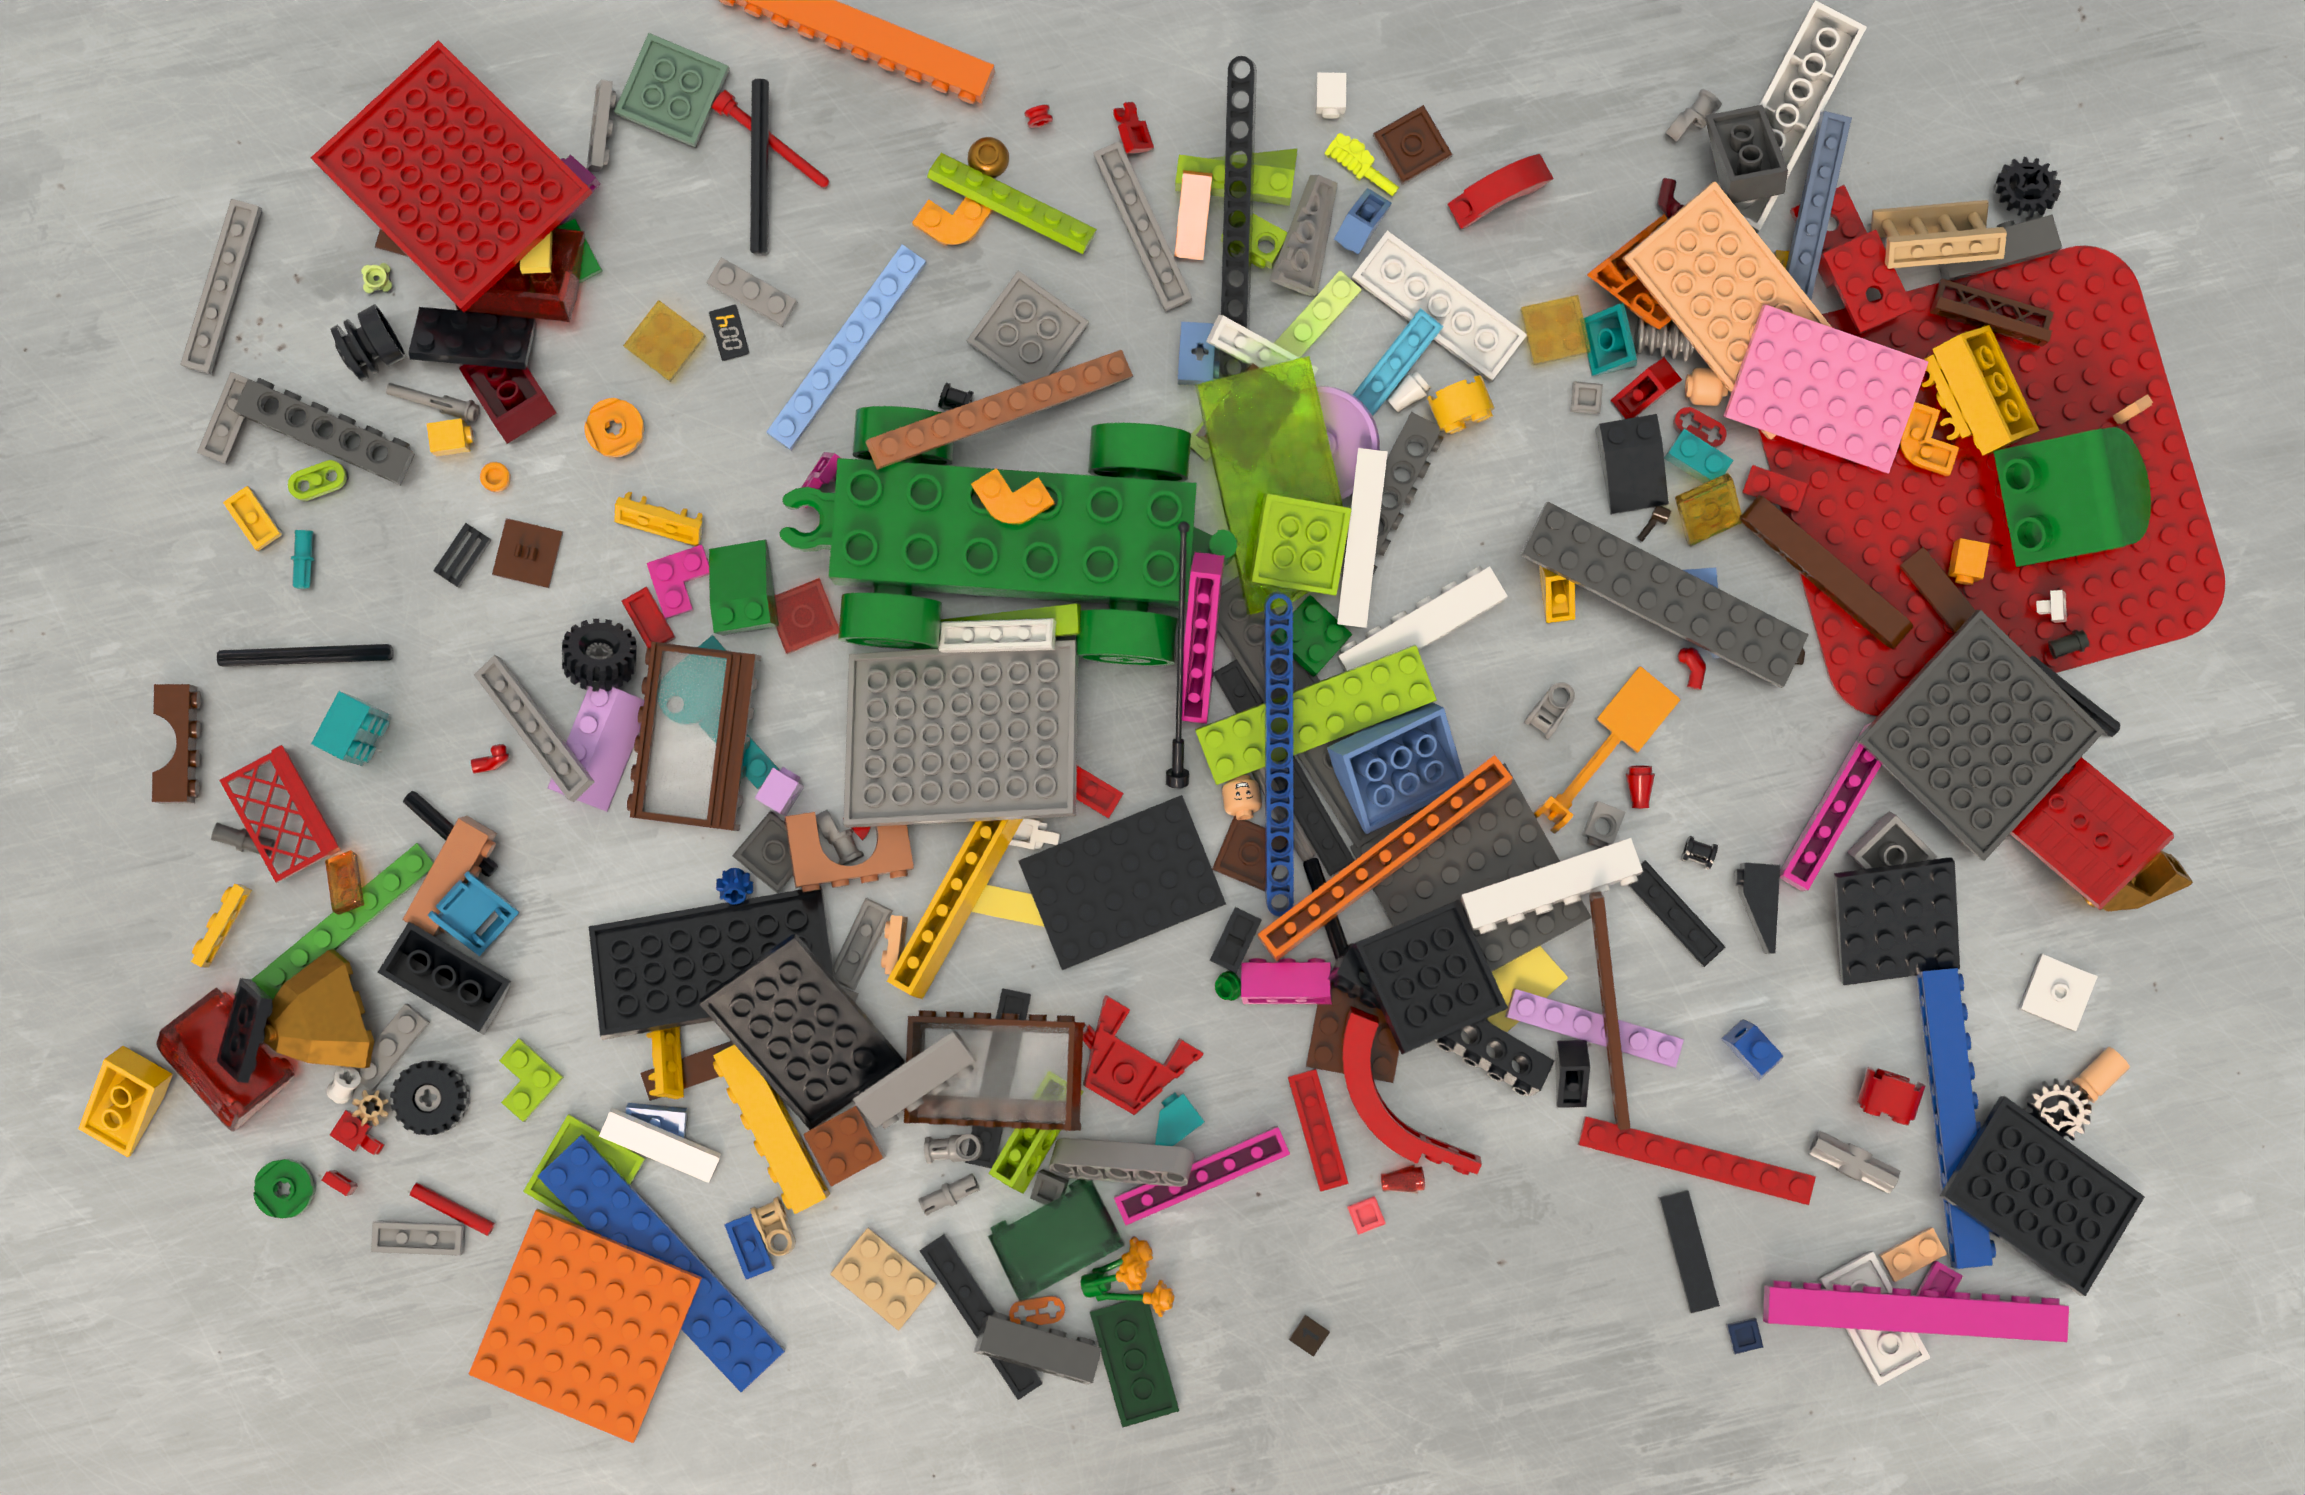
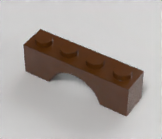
[152,684,201,804]

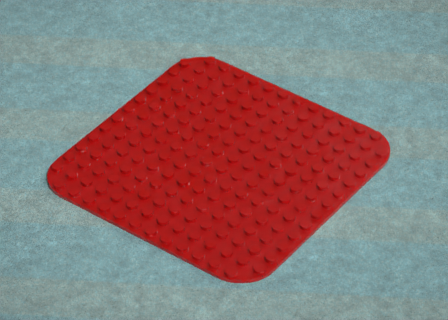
[1758,245,2225,717]

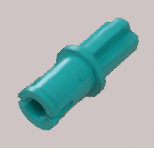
[291,530,315,589]

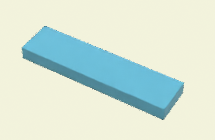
[1353,308,1444,417]

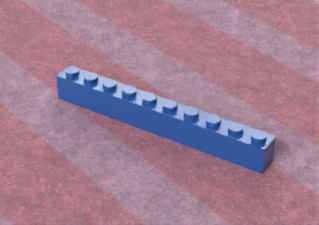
[1917,968,1996,1269]

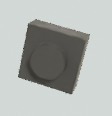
[1030,1169,1069,1210]

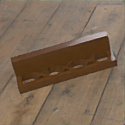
[1930,278,2054,347]

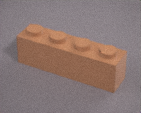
[402,816,497,937]

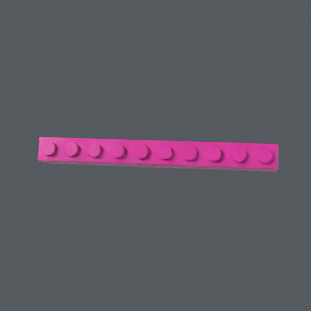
[1763,1280,2069,1342]

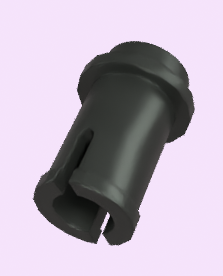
[2048,629,2089,659]

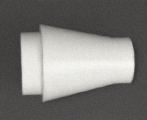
[1387,371,1431,413]

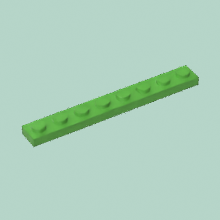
[234,843,434,999]

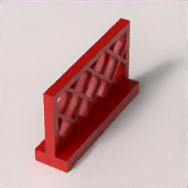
[219,745,341,883]

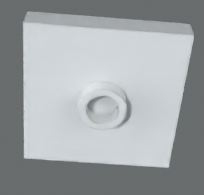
[2019,954,2098,1031]

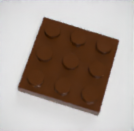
[1306,982,1399,1083]

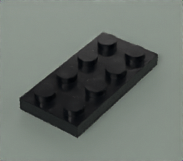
[408,307,536,370]

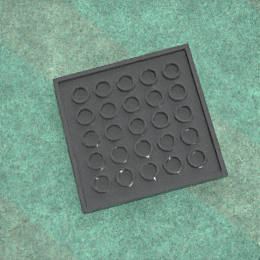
[1856,609,2105,861]
[1350,763,1591,972]

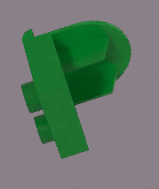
[1993,427,2151,567]

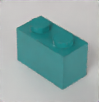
[1664,429,1734,489]

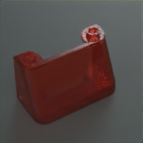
[156,987,295,1132]

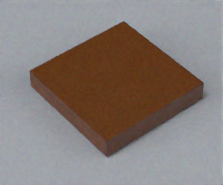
[1373,105,1453,185]
[1212,816,1287,892]

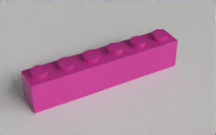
[1182,552,1224,724]
[1780,723,1881,891]
[1114,1126,1290,1226]

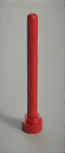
[712,90,829,188]

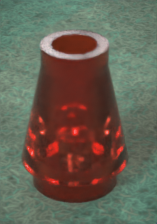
[1381,1164,1425,1194]

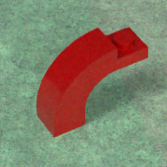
[1447,154,1554,229]

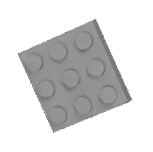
[967,271,1089,384]

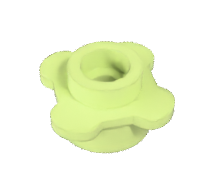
[361,263,392,294]

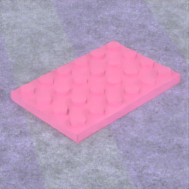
[1723,304,1929,473]

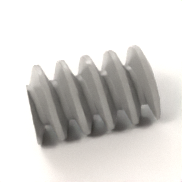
[1634,318,1694,362]

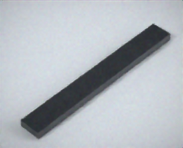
[1213,660,1355,876]

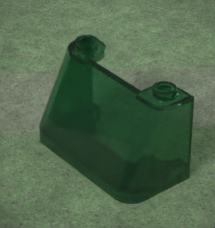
[987,1179,1126,1302]

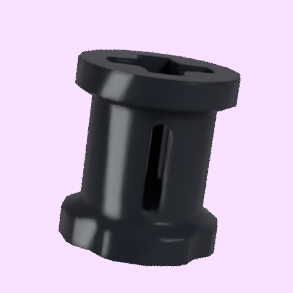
[938,382,974,409]
[1681,836,1718,870]

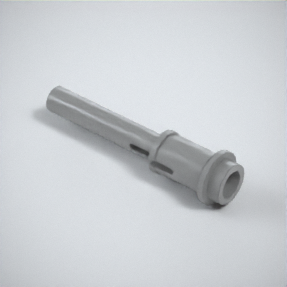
[386,383,479,423]

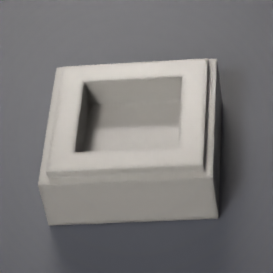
[1570,381,1603,414]

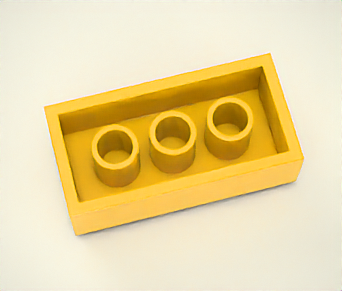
[1933,325,2039,455]

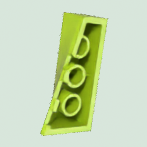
[1175,148,1298,206]

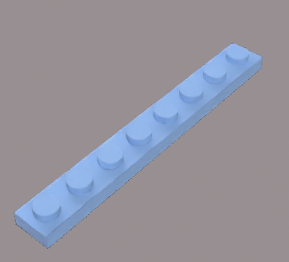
[766,244,926,450]

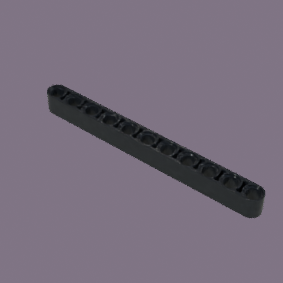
[1219,56,1257,381]

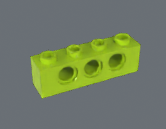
[988,1071,1084,1194]

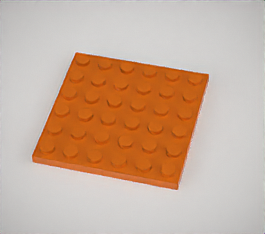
[468,1209,702,1443]

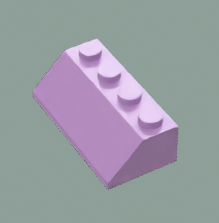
[548,686,644,812]

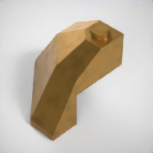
[2082,850,2193,912]
[263,949,374,1068]

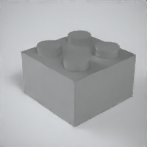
[1847,811,1937,869]

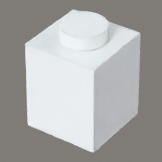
[1316,73,1346,119]

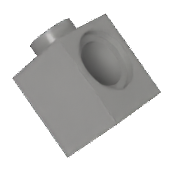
[1582,801,1626,848]

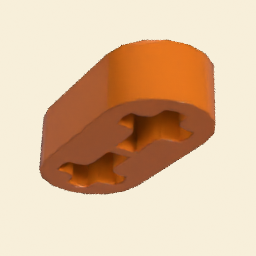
[1009,1295,1065,1325]

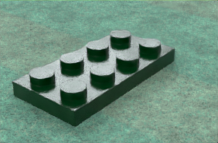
[1090,1300,1180,1428]

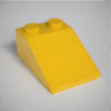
[78,1046,173,1158]

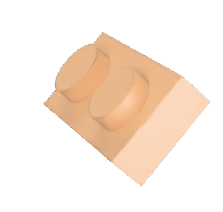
[881,915,908,975]
[1879,1227,1947,1282]

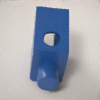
[1721,1019,1783,1081]

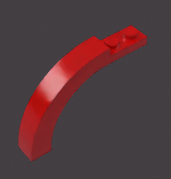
[1342,1006,1482,1175]

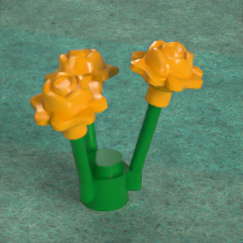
[1081,1236,1175,1317]

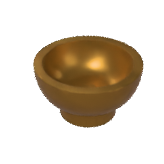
[967,137,1009,178]

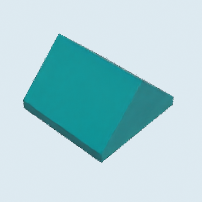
[1579,303,1637,376]

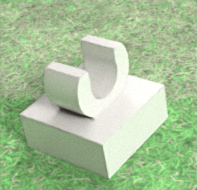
[2036,590,2067,623]

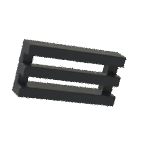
[433,523,492,588]

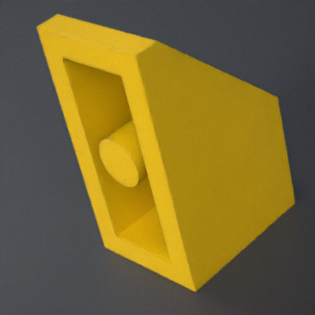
[1539,565,1575,623]

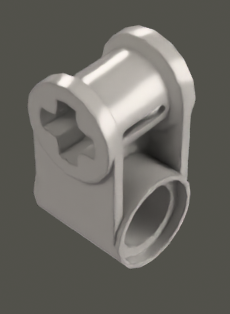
[1524,682,1575,739]

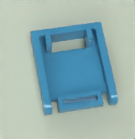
[428,871,519,956]

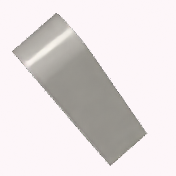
[1049,1138,1194,1187]

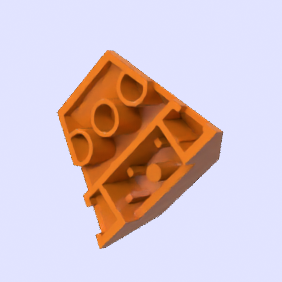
[1587,213,1671,330]

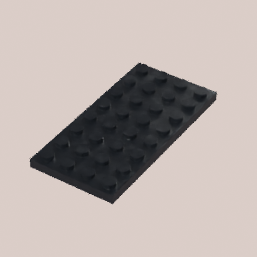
[589,886,835,1040]

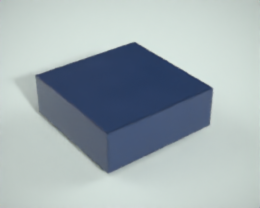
[1726,1317,1763,1354]

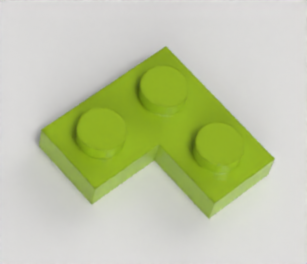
[499,1038,564,1122]

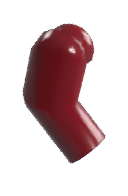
[1657,178,1684,219]

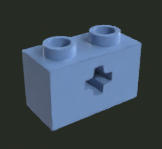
[1178,322,1220,387]

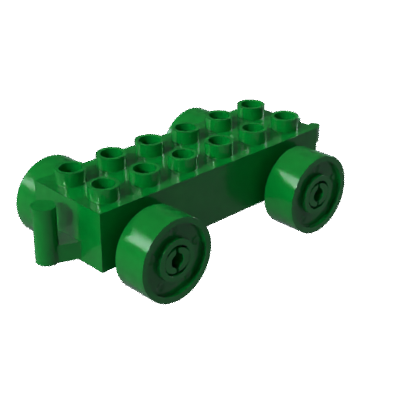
[780,406,1237,666]

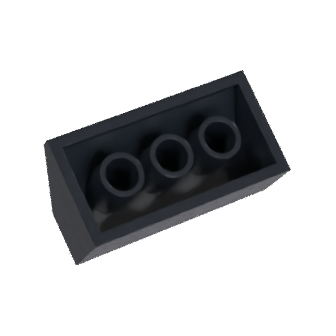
[377,922,511,1035]

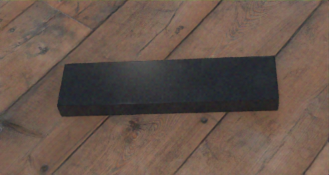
[1627,860,1726,967]
[1658,1190,1720,1313]

